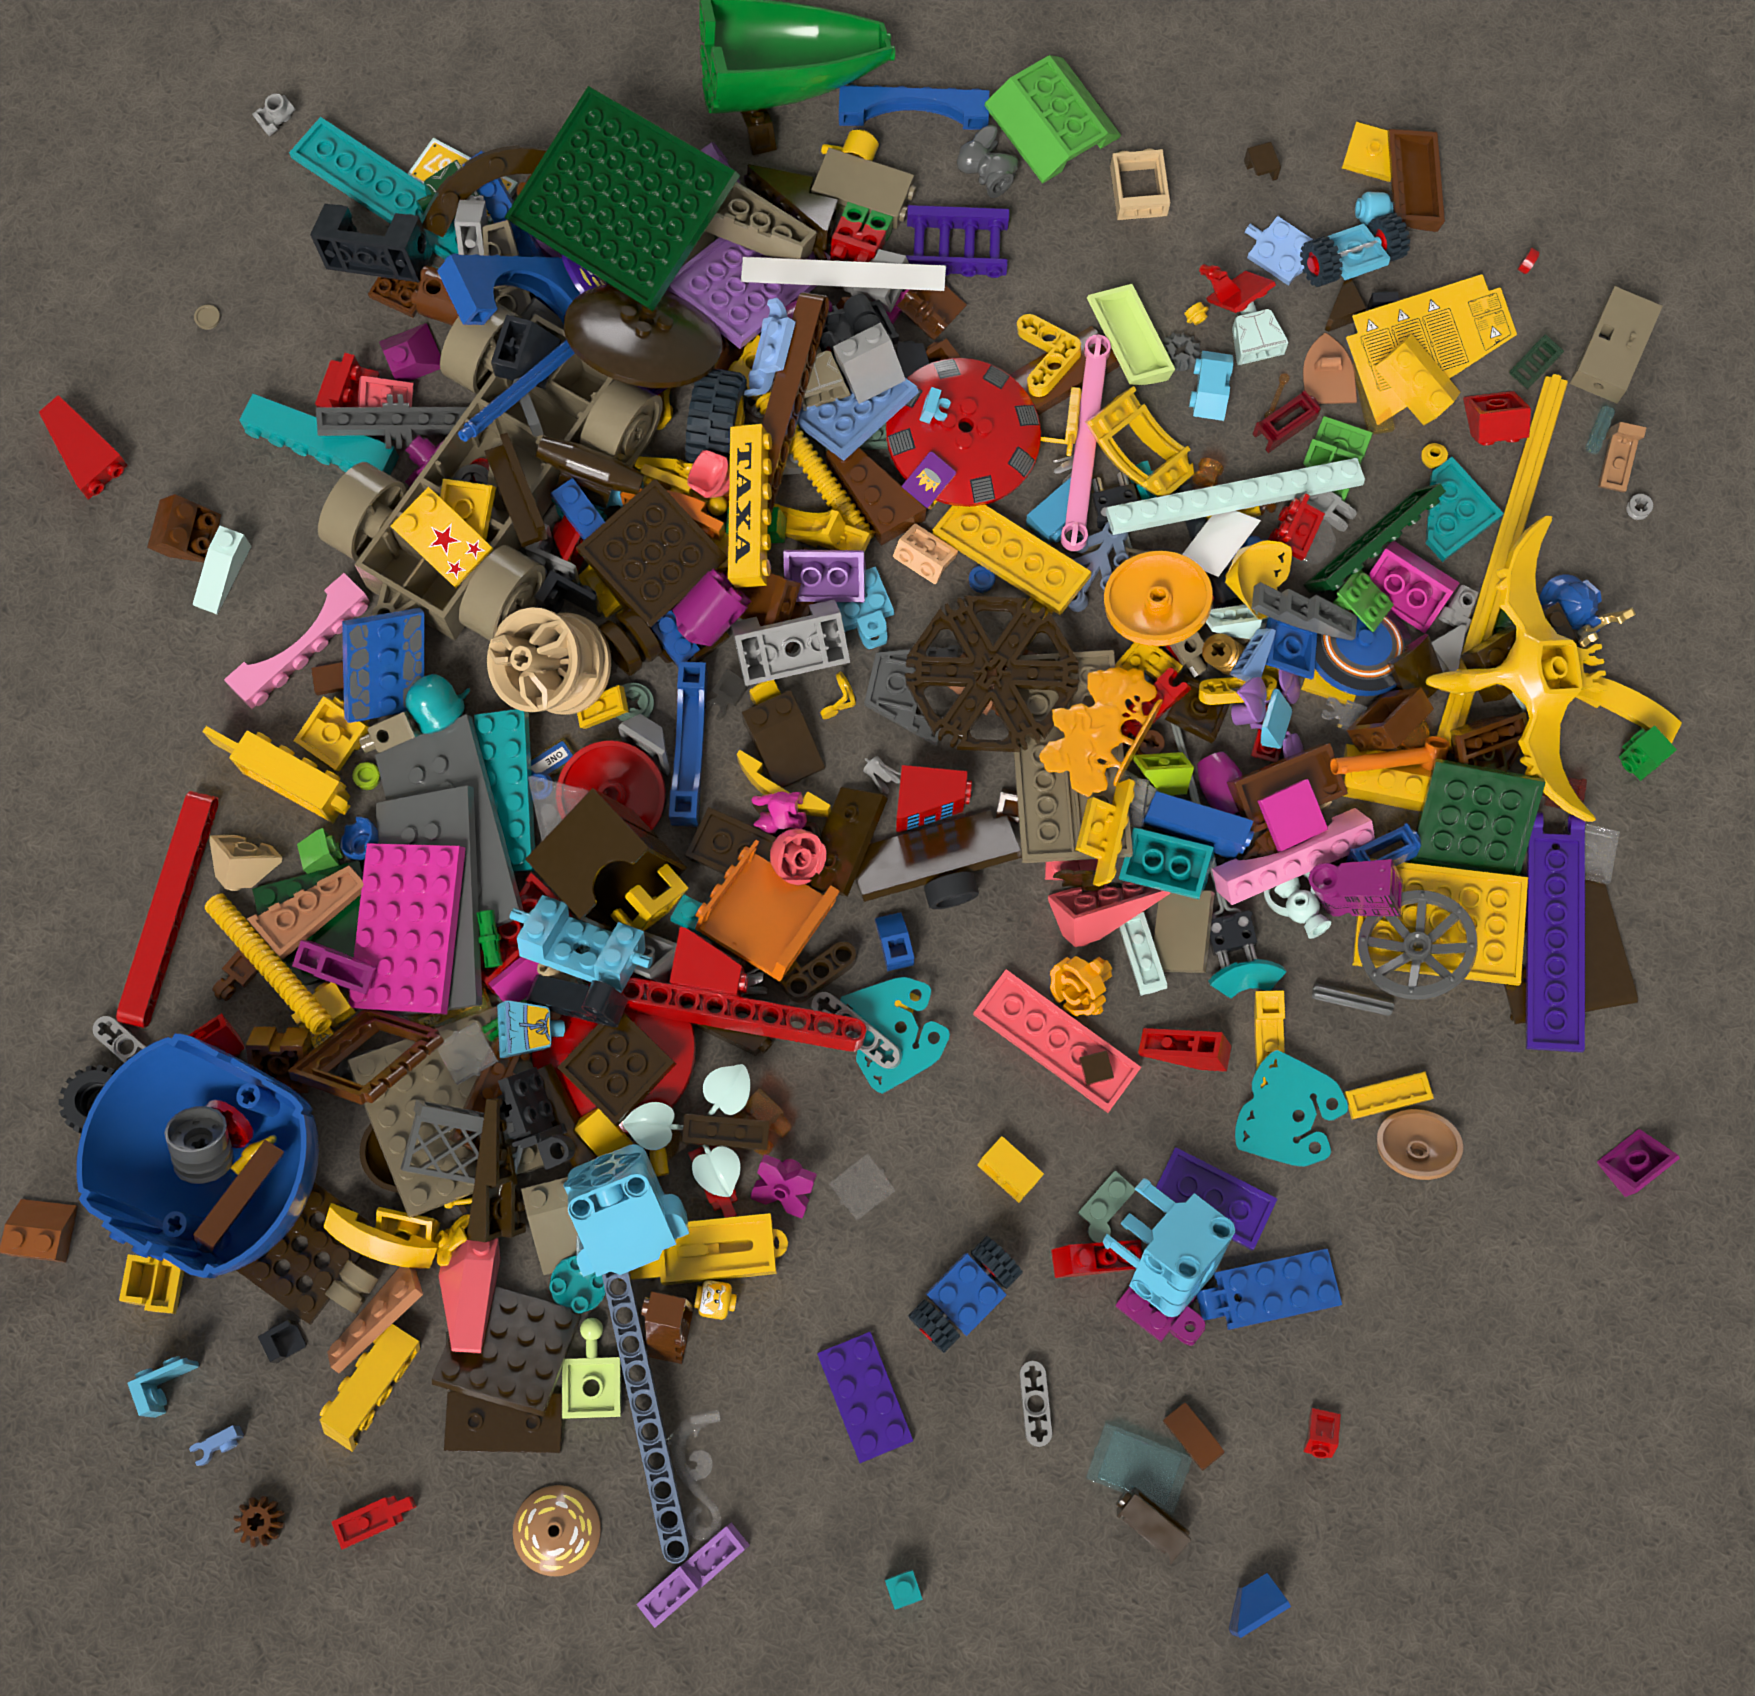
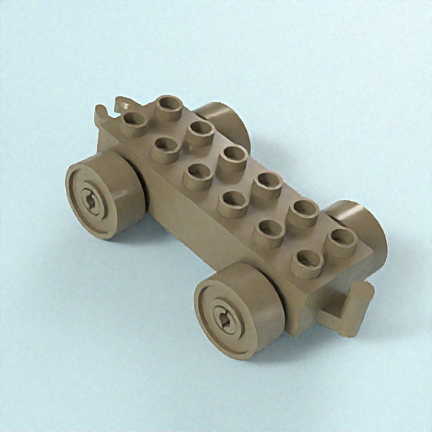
[318,302,663,641]

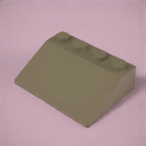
[521,1177,578,1276]

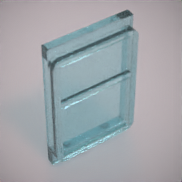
[1086,1423,1192,1513]

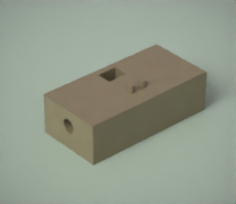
[1569,286,1663,404]

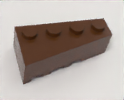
[826,447,926,546]
[641,1291,694,1364]

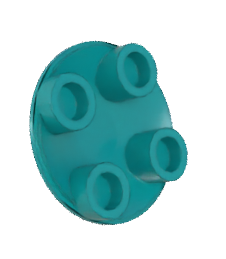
[549,1255,606,1313]

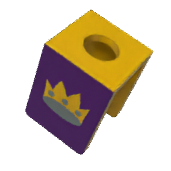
[901,452,956,510]

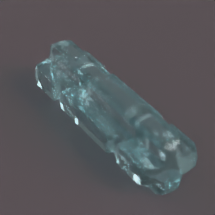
[1585,406,1615,454]

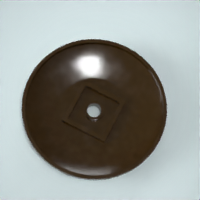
[564,284,722,388]

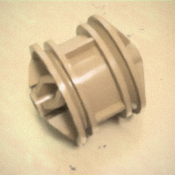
[487,608,611,715]

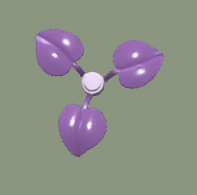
[1231,669,1304,758]

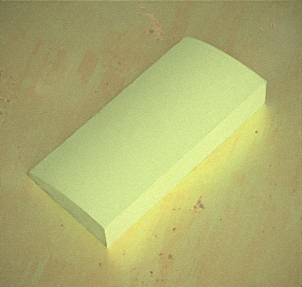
[1087,284,1175,385]

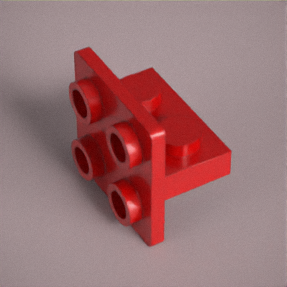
[315,353,380,407]
[1268,493,1325,561]

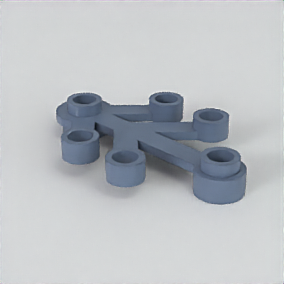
[1068,522,1129,612]

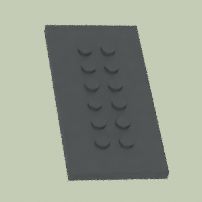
[375,714,524,932]
[376,785,482,1018]

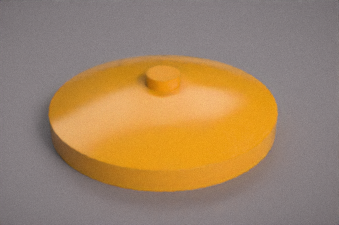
[1104,551,1213,646]

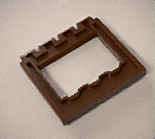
[288,1009,444,1105]

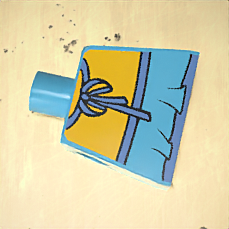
[497,1001,565,1058]

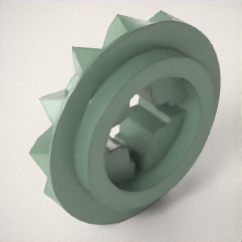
[617,683,654,722]

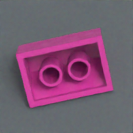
[1368,541,1460,634]

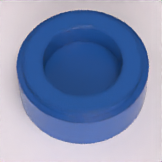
[969,565,995,593]

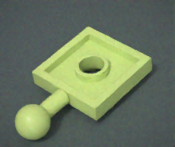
[562,1318,621,1419]

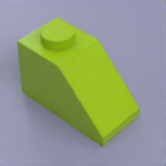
[1133,752,1194,796]

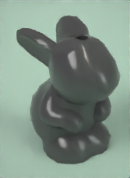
[956,125,1018,198]

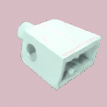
[1232,302,1288,365]

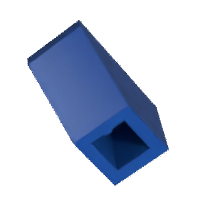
[875,912,914,972]

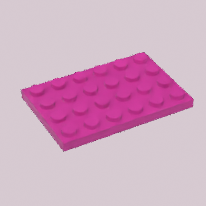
[349,843,465,1014]

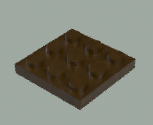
[557,1013,676,1126]

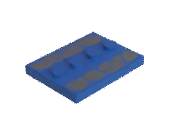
[342,608,424,723]

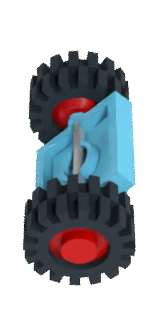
[1300,213,1410,287]

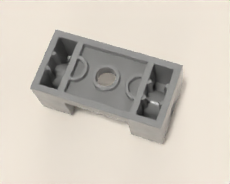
[731,599,850,686]

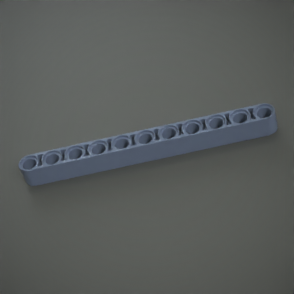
[602,1271,690,1563]

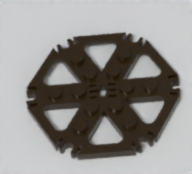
[905,596,1079,752]

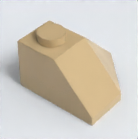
[209,835,282,891]

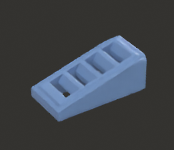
[1230,629,1276,682]

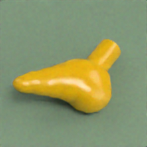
[231,1135,277,1175]

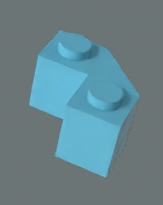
[1189,351,1233,421]

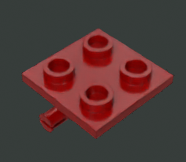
[1199,264,1276,313]

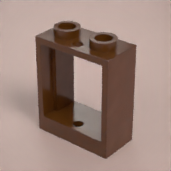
[1346,687,1434,752]

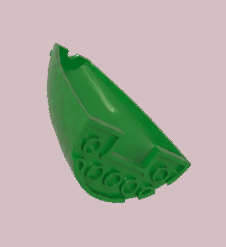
[699,0,895,114]

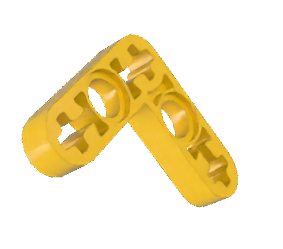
[1017,314,1082,397]

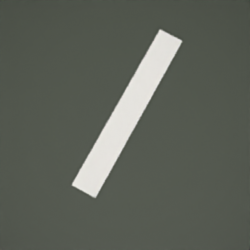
[741,257,946,291]

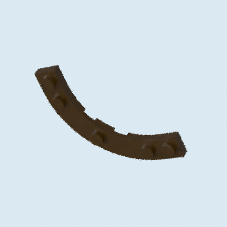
[421,145,548,237]

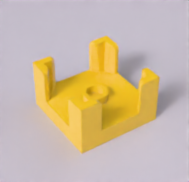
[610,864,688,931]

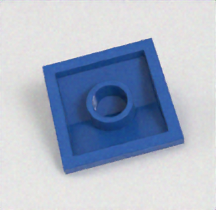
[1265,617,1317,679]

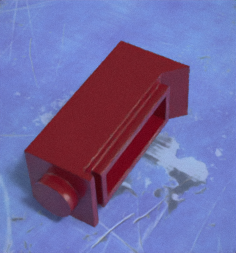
[1253,390,1321,453]

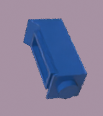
[1346,823,1421,866]

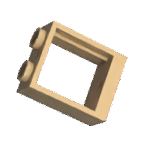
[1110,149,1170,220]

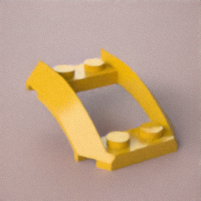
[1084,386,1194,497]

